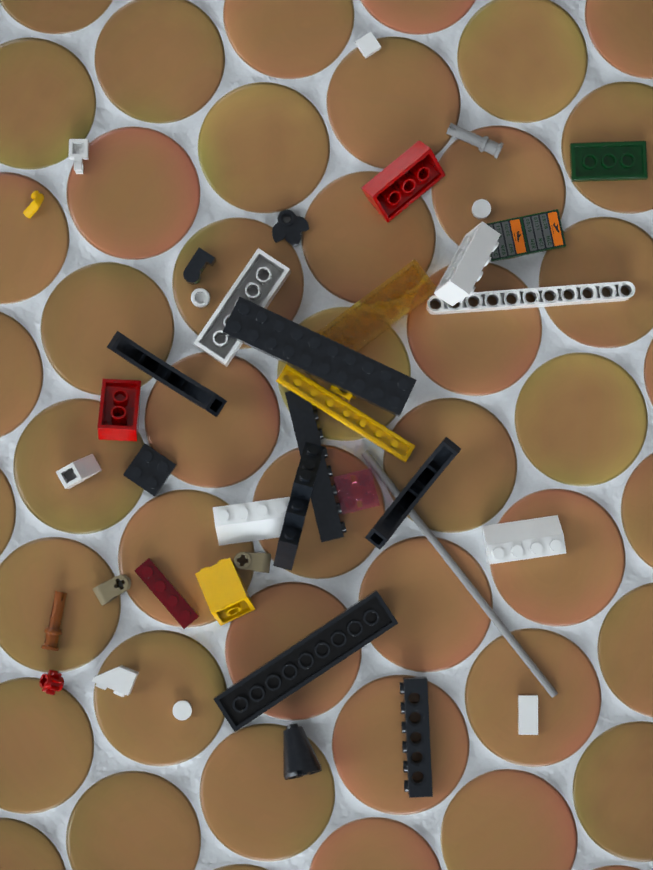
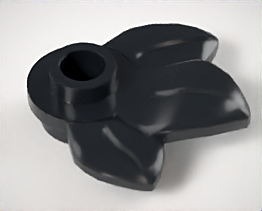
[272,210,309,246]

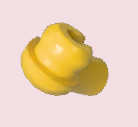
[23,190,44,218]

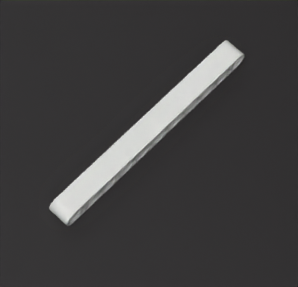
[426,281,635,315]

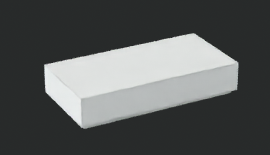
[518,695,538,735]

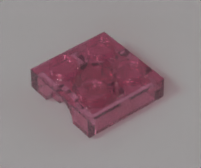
[333,468,380,515]

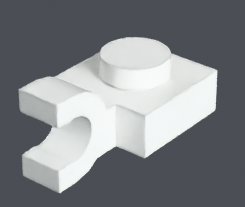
[69,139,89,174]

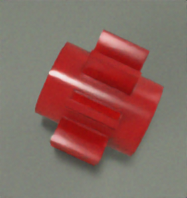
[39,670,64,695]

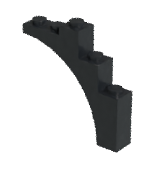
[107,331,227,417]
[365,437,461,550]
[273,442,324,571]

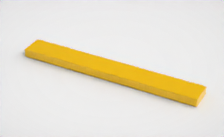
[276,364,415,463]

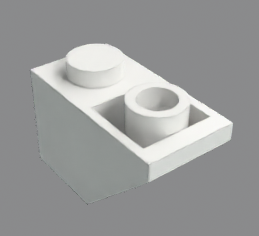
[56,454,102,489]
[92,665,139,697]

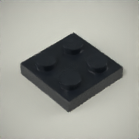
[123,444,177,497]

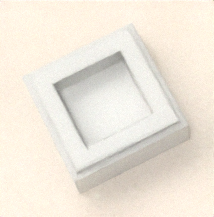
[355,32,381,59]

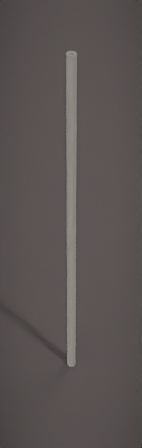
[361,450,558,698]

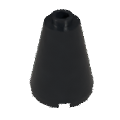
[283,724,322,780]

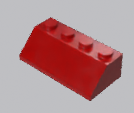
[361,140,446,223]

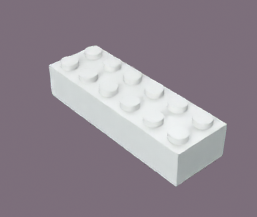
[194,248,291,367]

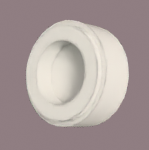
[472,199,491,219]
[191,288,210,308]
[172,700,192,720]

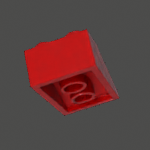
[97,379,141,441]

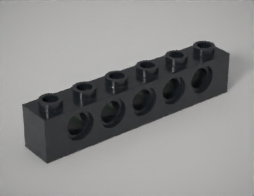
[400,677,433,798]

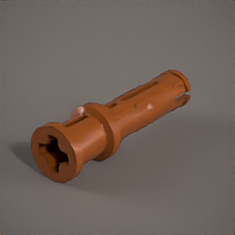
[41,591,67,651]

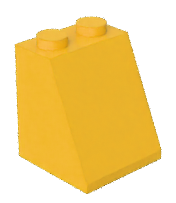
[195,558,256,626]

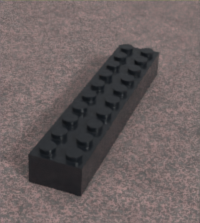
[223,296,417,417]
[214,590,398,732]

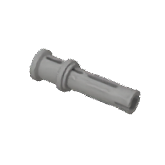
[446,123,504,159]

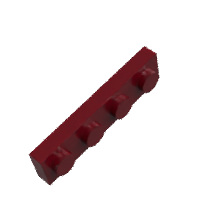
[134,558,199,629]

